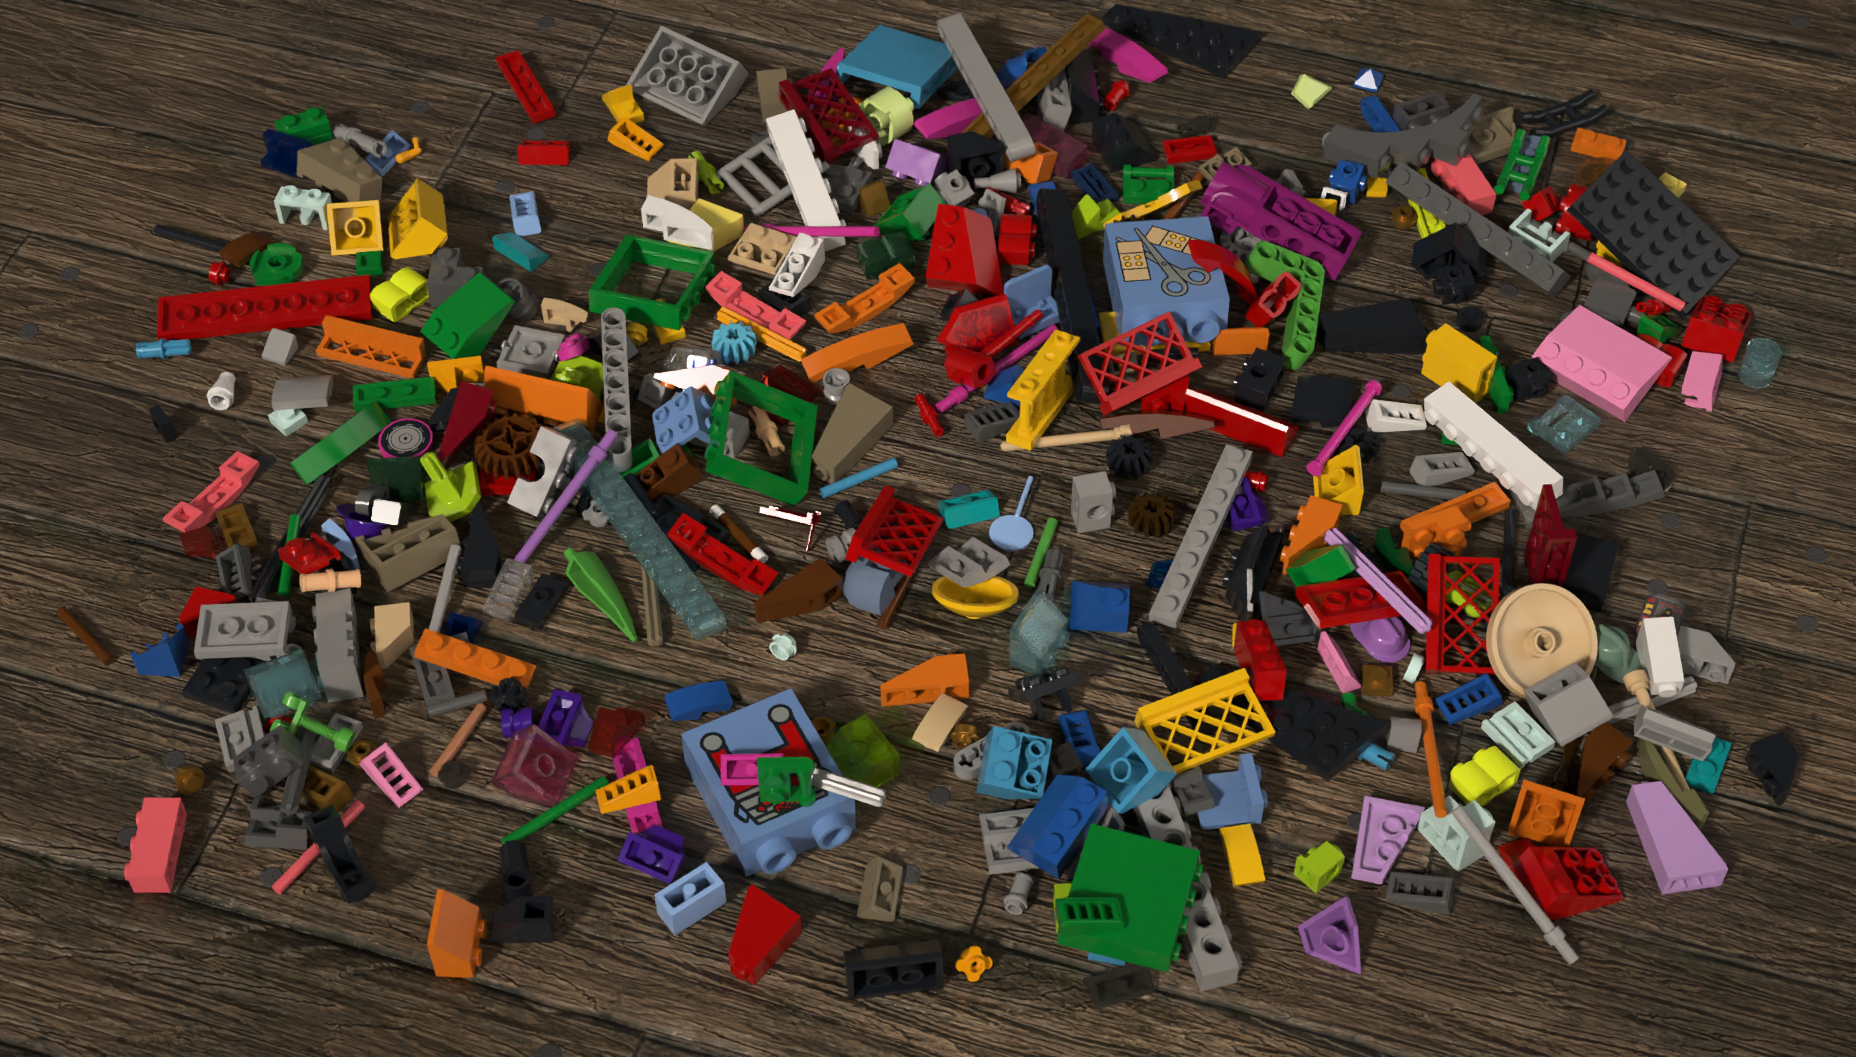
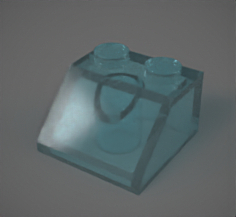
[1009,589,1070,677]

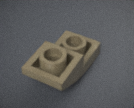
[1198,147,1252,182]

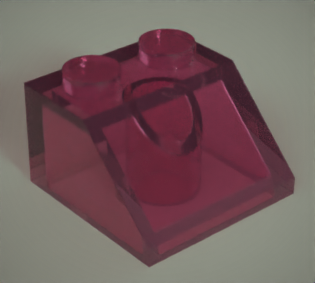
[491,724,578,807]

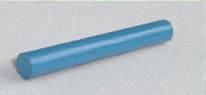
[820,458,898,499]

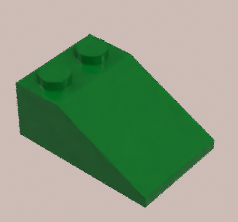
[420,272,515,359]

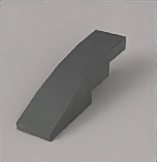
[1556,470,1665,518]

